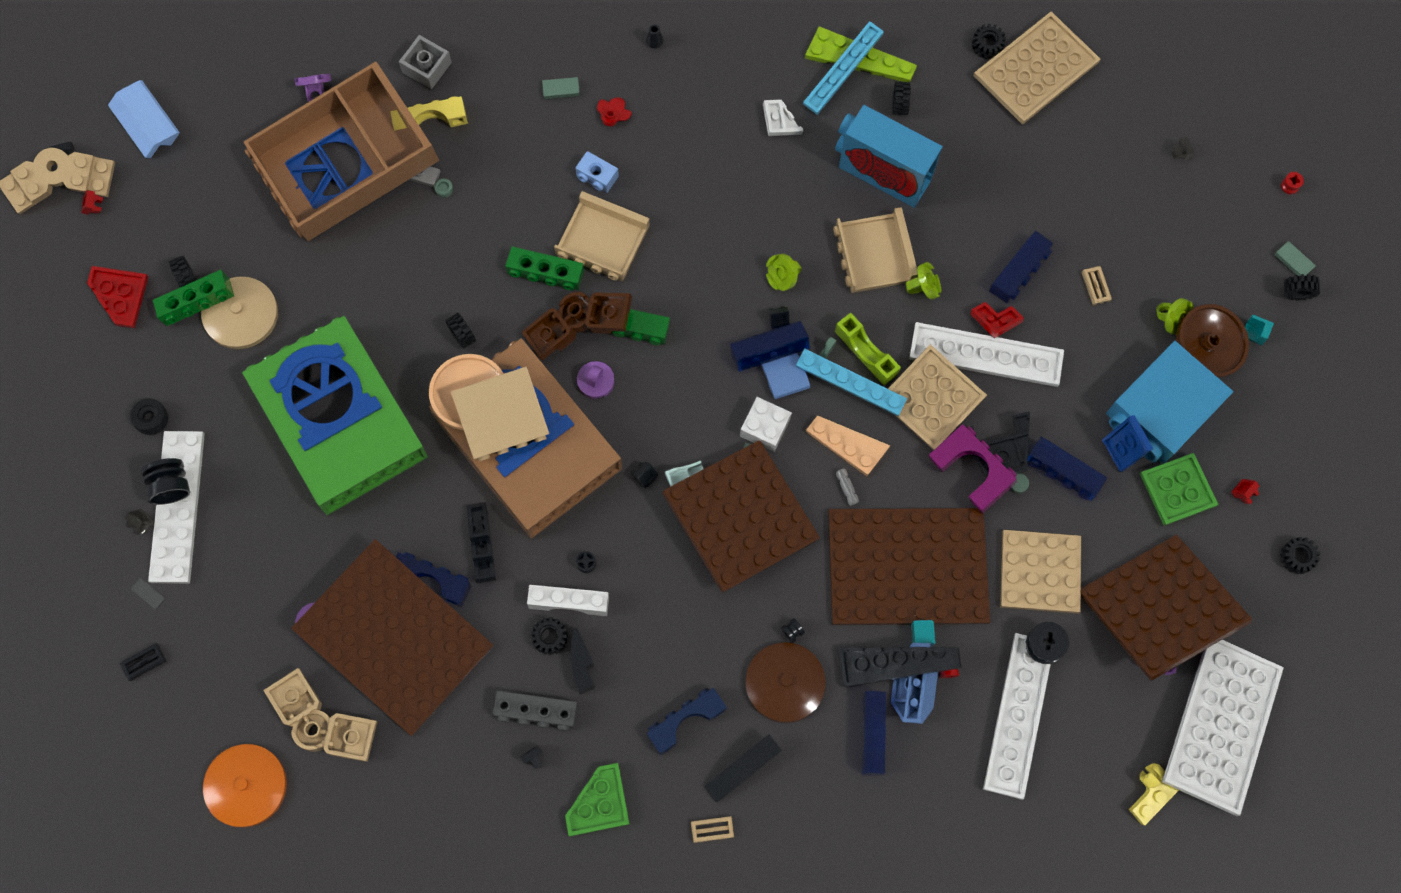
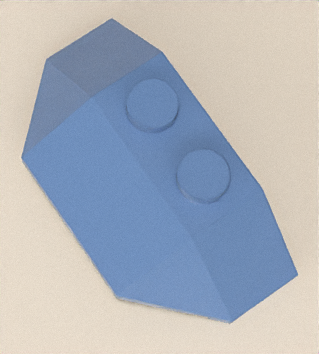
[891,643,938,724]

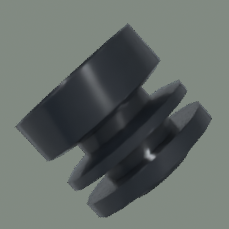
[141,458,190,505]

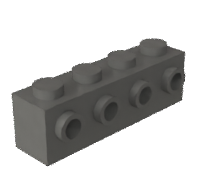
[493,691,578,731]

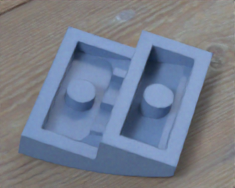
[761,352,810,399]

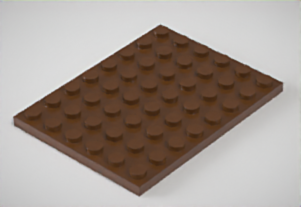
[828,508,990,625]
[291,539,493,736]

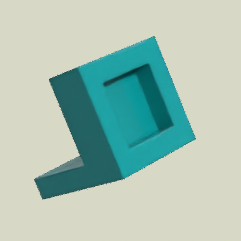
[1245,315,1274,346]
[911,620,935,646]

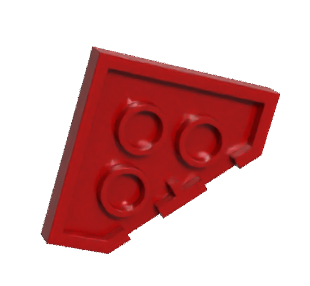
[87,266,149,329]

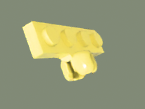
[1129,763,1179,825]

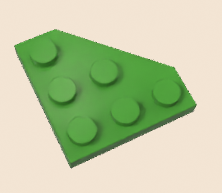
[565,763,630,837]

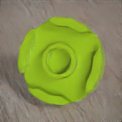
[766,254,802,291]
[906,262,941,300]
[1156,298,1194,335]

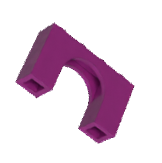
[929,424,1017,513]

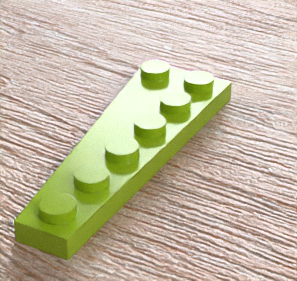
[805,26,917,82]

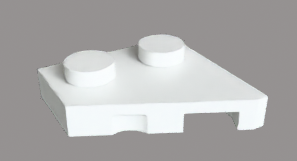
[763,100,803,136]

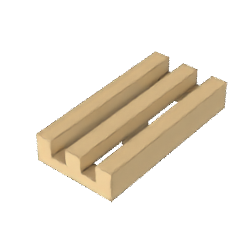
[1081,266,1112,306]
[691,816,734,843]

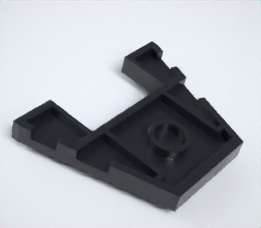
[966,411,1030,477]

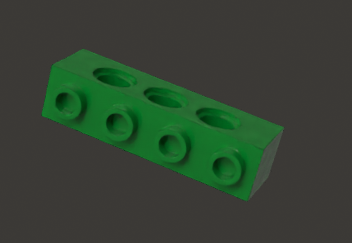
[505,246,584,291]
[153,270,234,326]

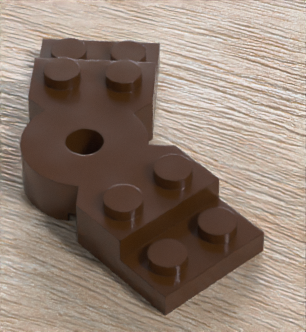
[522,292,632,360]

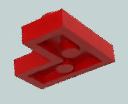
[970,302,1024,339]

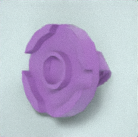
[294,74,332,102]
[577,361,615,399]

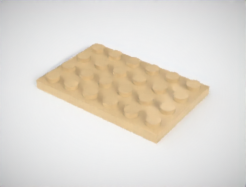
[974,12,1101,125]

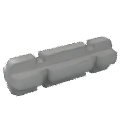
[836,469,859,506]

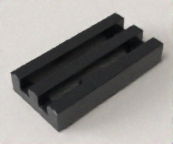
[120,643,166,681]

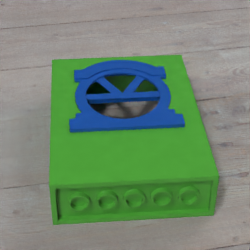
[242,316,428,516]

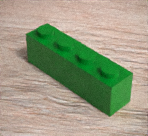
[611,309,670,345]

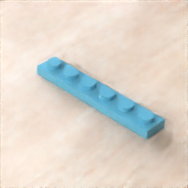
[803,21,884,115]
[796,348,907,416]

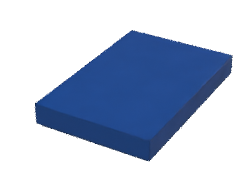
[1102,415,1153,473]

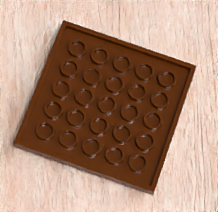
[662,441,820,593]
[1080,534,1252,681]

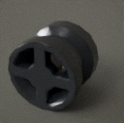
[576,551,596,574]
[781,618,805,643]

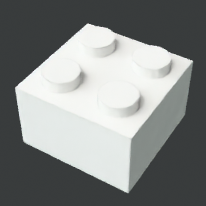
[740,397,792,452]

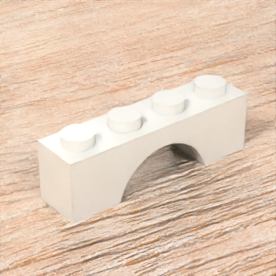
[527,585,609,616]

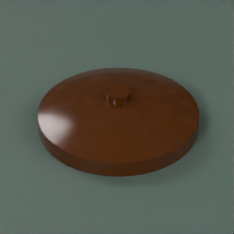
[1176,304,1249,378]
[746,642,826,723]

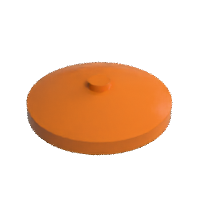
[203,744,287,828]

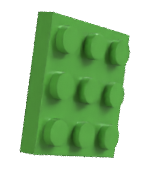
[1140,453,1218,526]

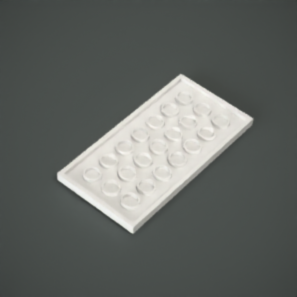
[1162,640,1284,816]

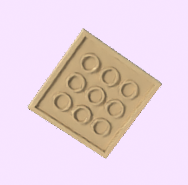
[888,344,987,450]
[1000,530,1081,614]

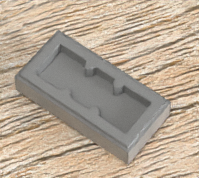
[409,166,441,188]

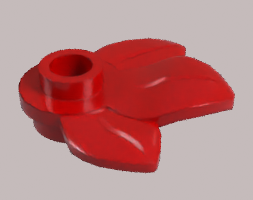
[597,97,632,126]

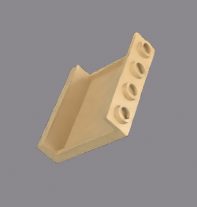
[554,191,650,282]
[833,207,918,293]
[451,366,549,462]

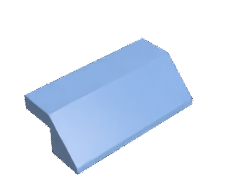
[108,80,180,158]

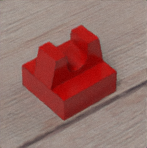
[81,190,103,215]
[1231,479,1260,504]

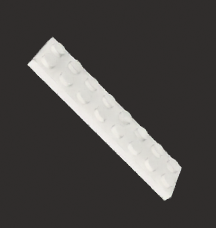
[909,322,1064,387]
[148,431,205,584]
[983,633,1051,800]

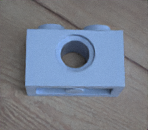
[575,151,619,193]

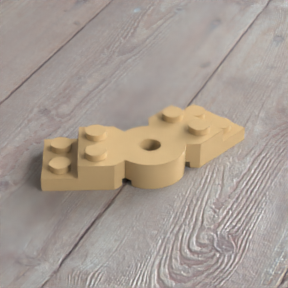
[0,148,115,214]
[263,668,377,762]

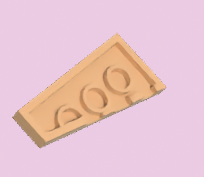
[806,416,890,476]

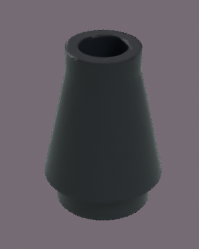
[646,24,664,49]

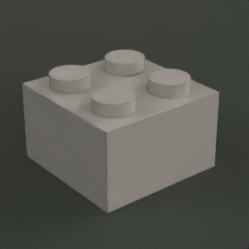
[399,35,452,90]

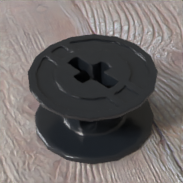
[1026,622,1069,664]

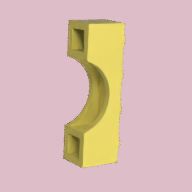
[390,96,468,131]

